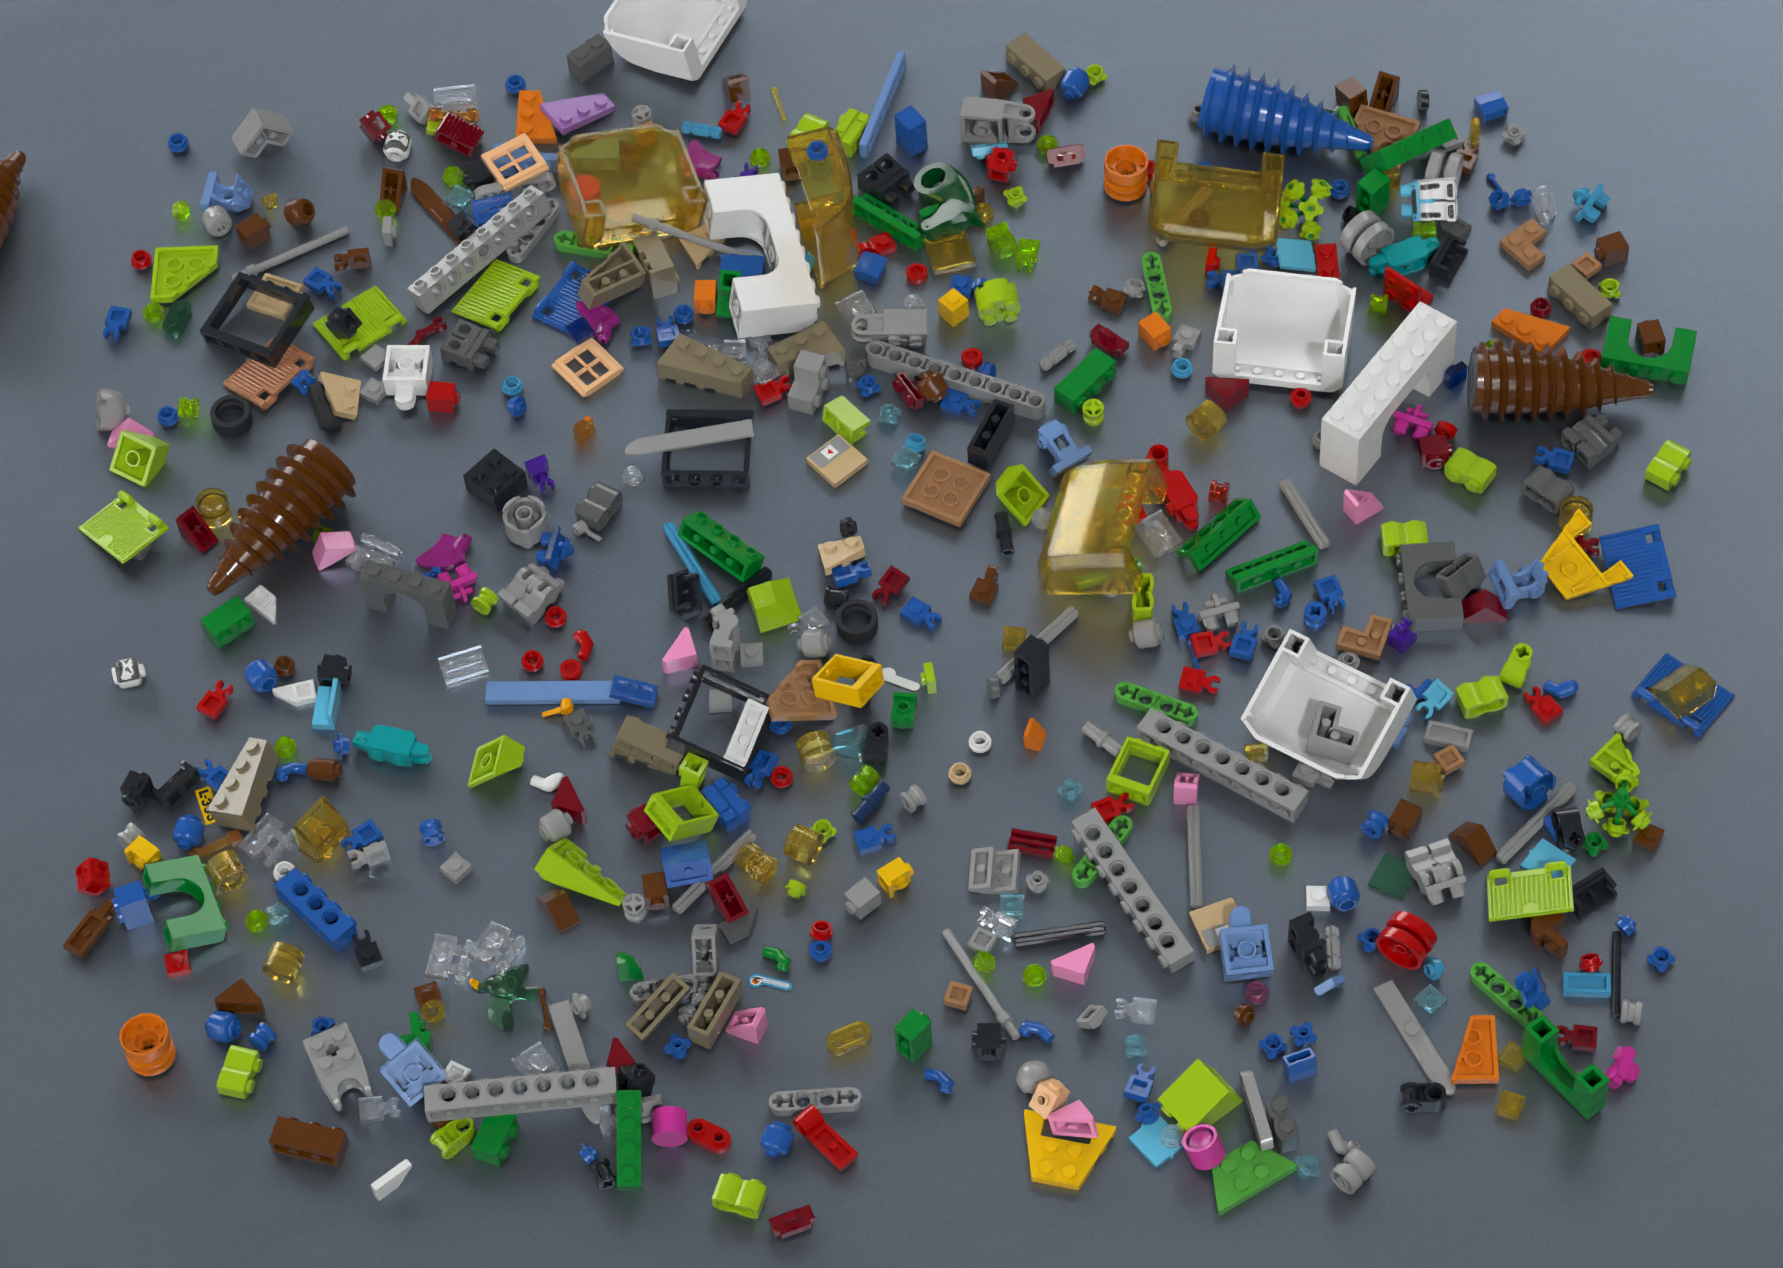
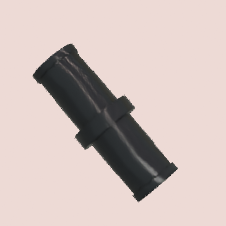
[994,511,1015,556]

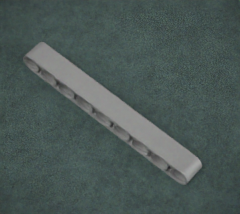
[866,340,1046,420]

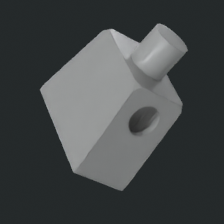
[691,924,720,976]

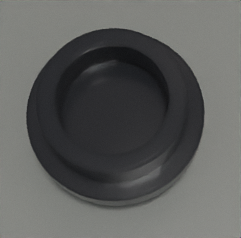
[840,517,857,538]

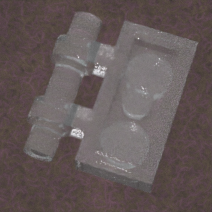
[345,533,402,572]
[238,813,298,869]
[468,921,526,974]
[424,933,475,985]

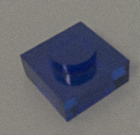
[565,316,595,346]
[1444,361,1468,390]

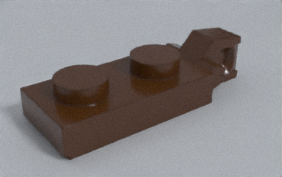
[63,899,115,959]

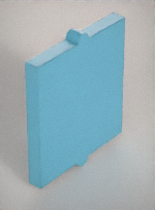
[1275,238,1316,272]
[1520,838,1576,878]
[1128,1115,1184,1168]

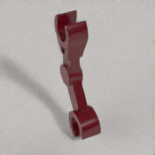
[407,316,447,345]

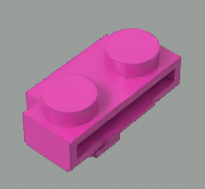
[1605,1045,1640,1090]

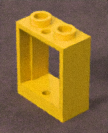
[812,654,885,708]

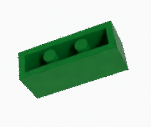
[1054,348,1117,414]

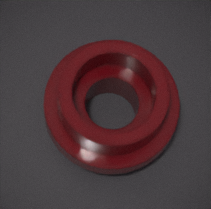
[1530,297,1552,318]

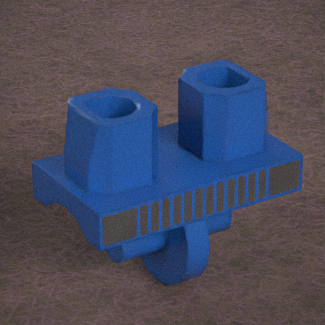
[536,526,575,572]
[1514,967,1551,1011]

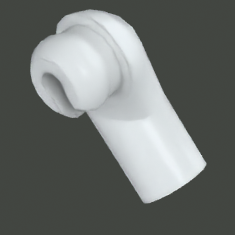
[530,772,565,792]

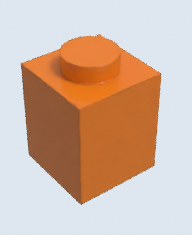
[693,280,718,314]
[1138,311,1171,351]

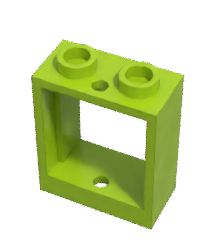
[1106,736,1170,806]
[644,784,719,842]

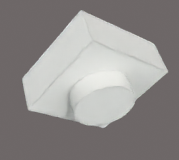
[1306,886,1330,911]

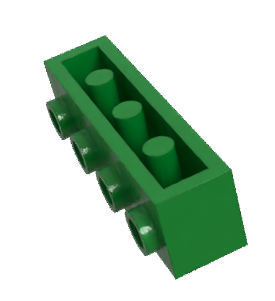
[677,510,765,582]

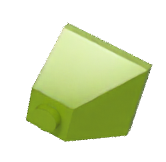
[109,430,170,487]
[996,464,1050,527]
[746,577,803,634]
[467,735,525,788]

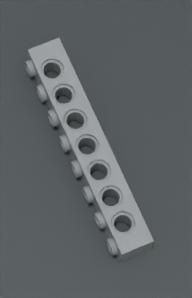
[407,186,552,314]
[1136,708,1309,823]
[1071,807,1196,974]
[424,1066,618,1122]

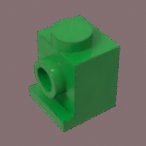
[891,692,918,729]

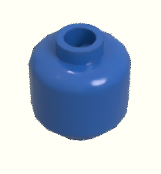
[1059,67,1090,100]
[244,659,278,692]
[172,814,205,850]
[1326,876,1360,911]
[205,1011,242,1043]
[760,1121,794,1159]

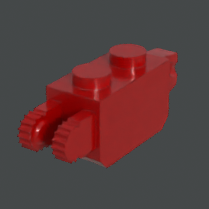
[1152,463,1199,531]

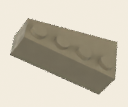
[656,333,754,398]
[207,737,279,832]

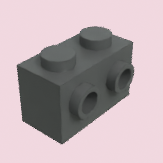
[566,34,614,83]

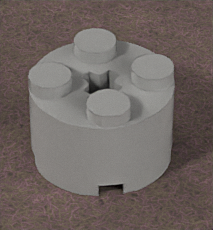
[502,495,549,548]

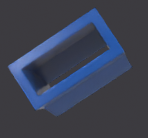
[1474,89,1509,122]
[853,251,888,285]
[1282,1047,1317,1084]

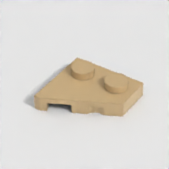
[678,225,726,270]
[318,371,361,420]
[817,536,866,576]

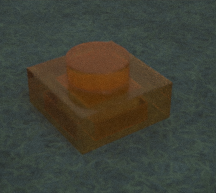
[573,415,596,446]

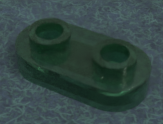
[162,300,193,339]

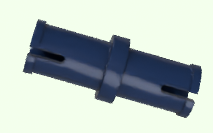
[851,780,890,824]

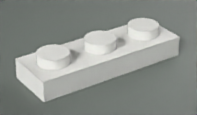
[723,698,769,767]

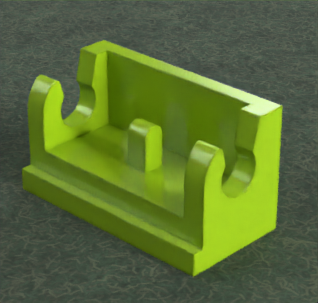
[822,395,871,445]

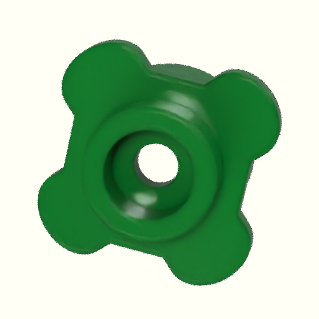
[1582,832,1608,857]

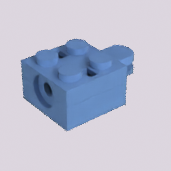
[1218,906,1274,982]
[379,1032,448,1107]

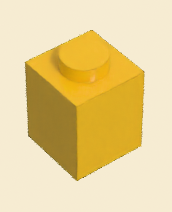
[938,288,969,327]

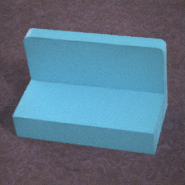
[312,678,342,730]

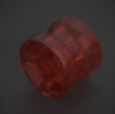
[1208,480,1230,505]

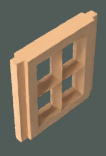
[481,133,549,192]
[551,337,624,398]

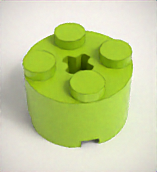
[974,278,1021,326]

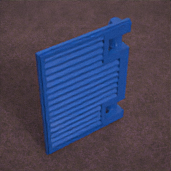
[532,261,610,339]
[1599,524,1677,610]
[1631,653,1735,738]

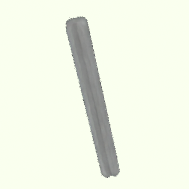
[996,606,1078,684]
[1495,782,1576,864]
[1187,805,1203,909]
[672,829,756,914]

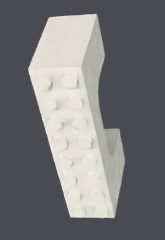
[701,173,820,339]
[1319,302,1457,486]

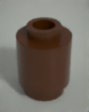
[307,757,343,782]

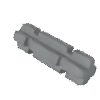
[1039,339,1076,371]
[1325,926,1341,971]

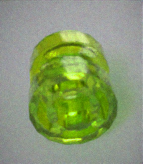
[1413,220,1436,239]
[848,764,880,797]

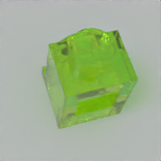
[986,221,1017,260]

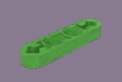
[554,231,634,259]
[1142,252,1172,323]
[1114,681,1198,727]
[1072,815,1132,888]
[1470,962,1543,1028]

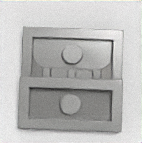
[968,847,1021,895]

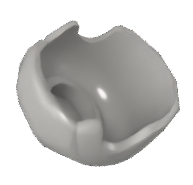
[1016,1060,1055,1095]

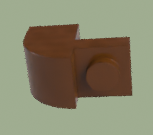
[1529,913,1569,959]

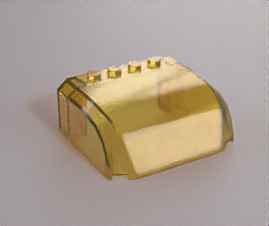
[557,124,708,249]
[787,126,859,289]
[1147,139,1285,253]
[1038,459,1168,594]

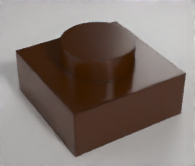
[1633,824,1664,852]

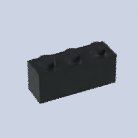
[967,399,1016,470]
[1014,634,1050,700]

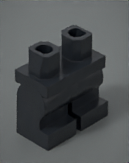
[857,153,915,207]
[1287,912,1328,978]

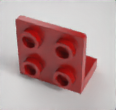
[1383,266,1433,312]

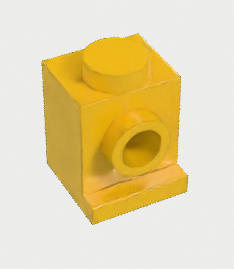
[124,835,163,870]
[876,857,914,899]

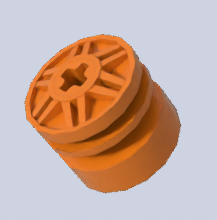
[1103,144,1148,202]
[119,1013,176,1076]

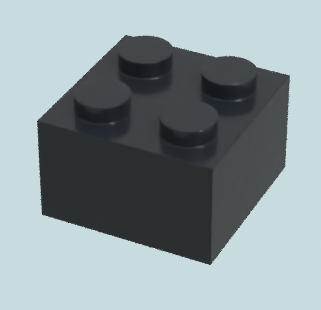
[463,448,528,513]

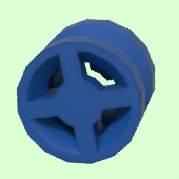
[1304,601,1327,630]
[1360,810,1389,839]
[419,818,445,847]
[247,1022,277,1052]

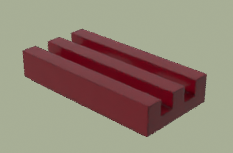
[1007,828,1057,860]

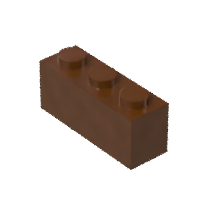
[269,1116,349,1167]

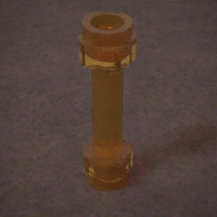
[428,107,479,123]
[187,829,243,861]

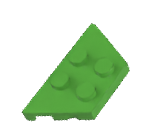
[1211,1140,1297,1216]

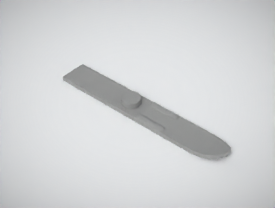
[625,419,754,456]
[1373,980,1456,1096]
[548,1000,603,1125]

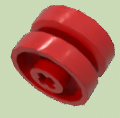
[1376,911,1437,970]

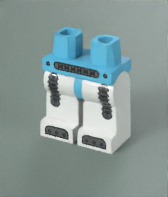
[1400,177,1458,221]

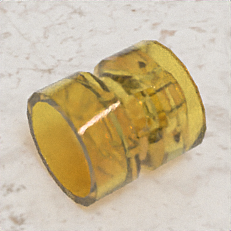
[735,842,779,885]

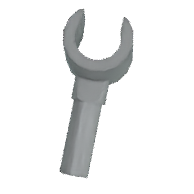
[572,520,602,542]

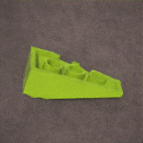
[534,837,627,906]

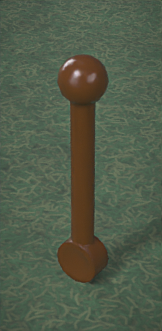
[537,987,553,1032]

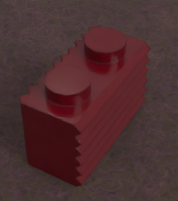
[434,112,485,158]

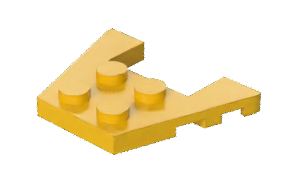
[1540,509,1634,601]
[1024,1109,1116,1190]

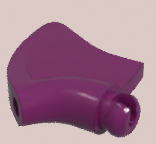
[683,140,722,180]
[576,301,621,344]
[415,533,472,570]

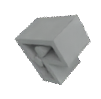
[231,108,294,158]
[787,350,830,415]
[1305,700,1360,765]

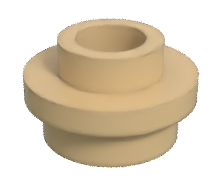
[948,762,971,785]

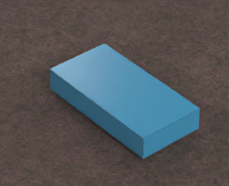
[1562,972,1611,998]

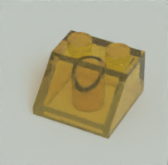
[1649,664,1717,721]
[292,796,350,865]

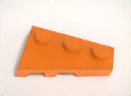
[515,90,557,144]
[1491,308,1570,353]
[1450,1015,1499,1084]

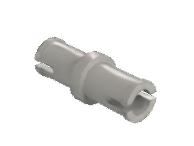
[1081,720,1122,758]

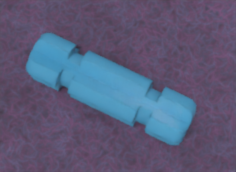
[681,121,722,139]

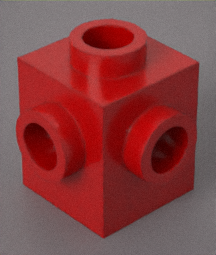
[986,147,1018,183]
[75,857,111,897]

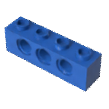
[274,868,358,952]

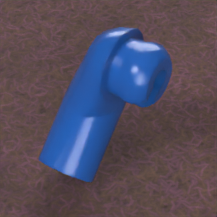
[924,1067,954,1094]

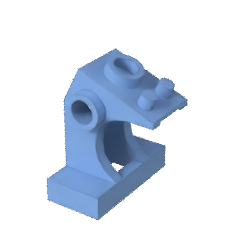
[200,171,254,213]
[1037,419,1093,479]
[1487,557,1549,609]

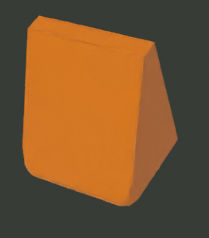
[1023,718,1046,751]

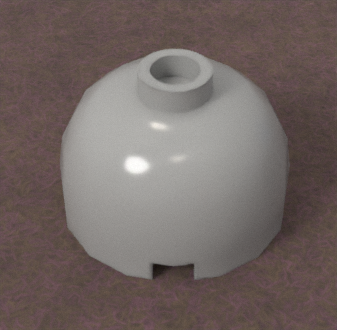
[95,388,130,431]

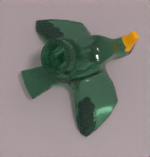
[469,964,539,1033]

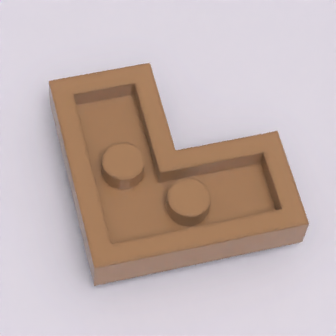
[1500,218,1546,271]
[1336,614,1393,661]

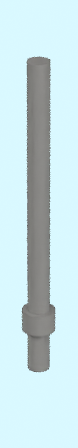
[632,214,752,255]
[230,226,349,282]
[942,928,1020,1040]

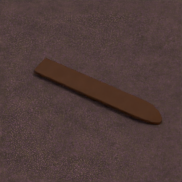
[410,178,462,245]

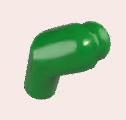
[762,945,791,972]

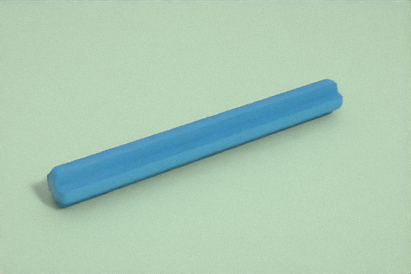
[663,521,722,607]

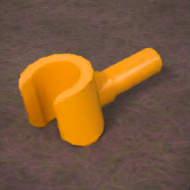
[542,698,574,718]

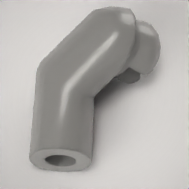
[1327,1129,1360,1156]

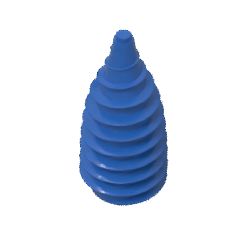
[1197,64,1375,157]

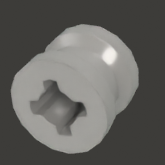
[631,105,653,128]
[1613,713,1642,742]
[898,784,927,813]
[116,823,146,848]
[622,893,647,923]
[1620,999,1643,1026]

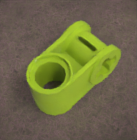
[1499,643,1533,689]
[430,1118,477,1159]

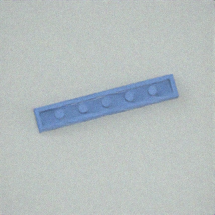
[859,50,907,159]
[485,680,621,705]

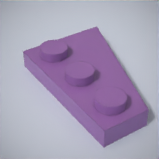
[540,93,615,135]

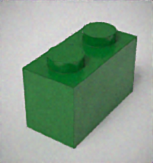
[1356,168,1390,215]
[200,595,255,648]
[894,1008,933,1063]
[471,1114,520,1166]

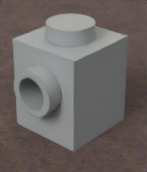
[844,877,882,920]

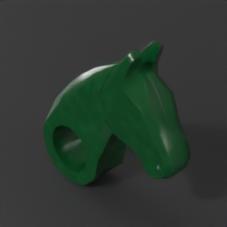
[914,162,985,242]

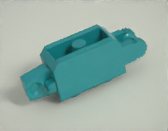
[1368,235,1440,277]
[352,724,432,767]

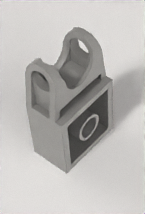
[960,96,1036,144]
[851,309,927,348]
[302,1022,373,1112]

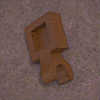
[334,247,372,271]
[1088,285,1128,315]
[969,564,999,606]

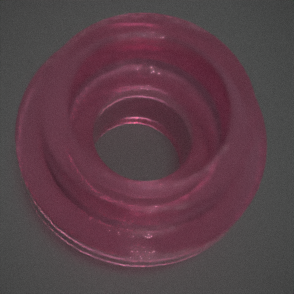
[1245,981,1269,1004]

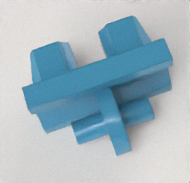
[1572,183,1611,224]

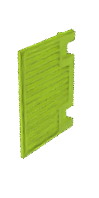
[451,259,541,333]
[312,285,408,360]
[78,490,169,564]
[1487,861,1574,922]

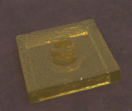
[924,231,976,276]

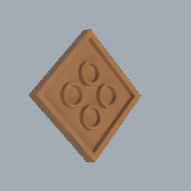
[901,450,991,527]

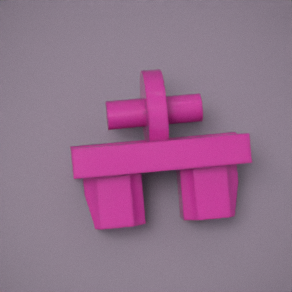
[1393,404,1434,442]
[436,563,478,603]

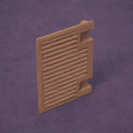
[222,335,315,410]

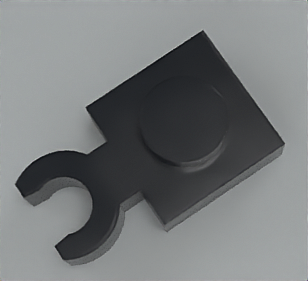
[352,929,384,972]

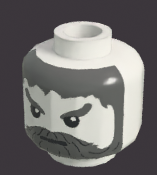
[383,130,412,162]
[112,658,146,689]

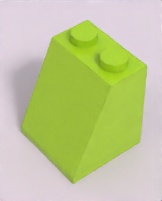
[1158,1058,1244,1134]

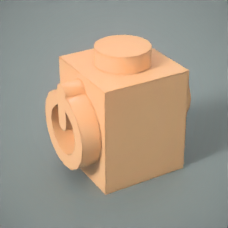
[1028,1078,1070,1119]

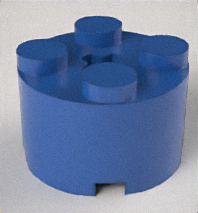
[1503,755,1556,811]

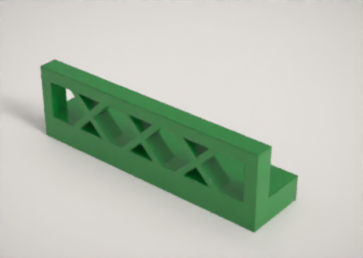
[849,193,927,252]
[1175,498,1261,571]
[1225,540,1319,594]

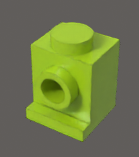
[678,752,709,789]

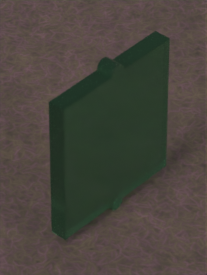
[1368,852,1414,900]

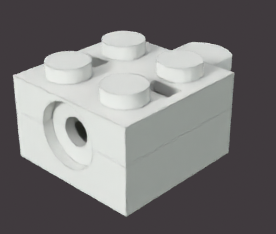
[383,345,433,410]

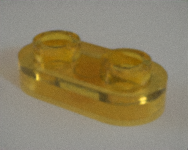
[826,1021,872,1056]

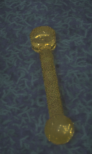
[771,87,787,121]

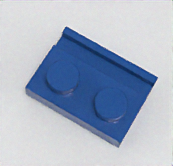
[471,192,514,227]

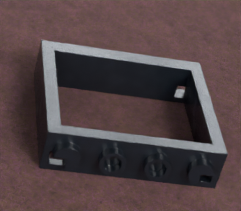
[199,272,315,368]
[661,409,755,488]
[666,664,770,782]

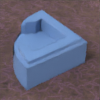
[1313,974,1346,996]

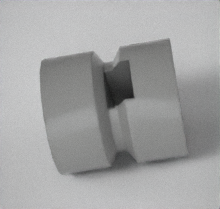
[1330,1148,1376,1195]

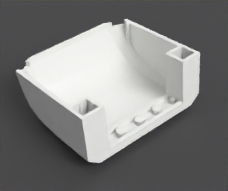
[603,0,747,81]
[1212,269,1356,393]
[1241,629,1417,780]

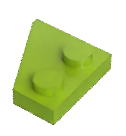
[1589,732,1640,781]

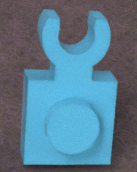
[970,141,1008,159]
[1414,678,1454,720]

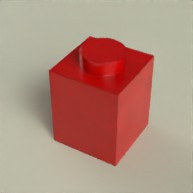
[426,381,461,413]

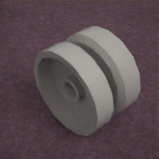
[1424,148,1464,189]
[1339,210,1395,266]

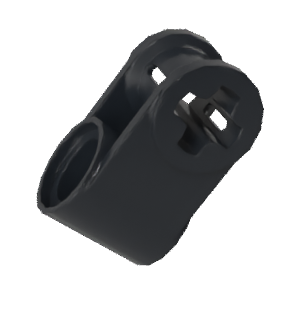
[863,722,889,768]
[1551,806,1585,853]
[1400,1082,1446,1114]

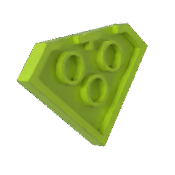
[150,245,219,303]

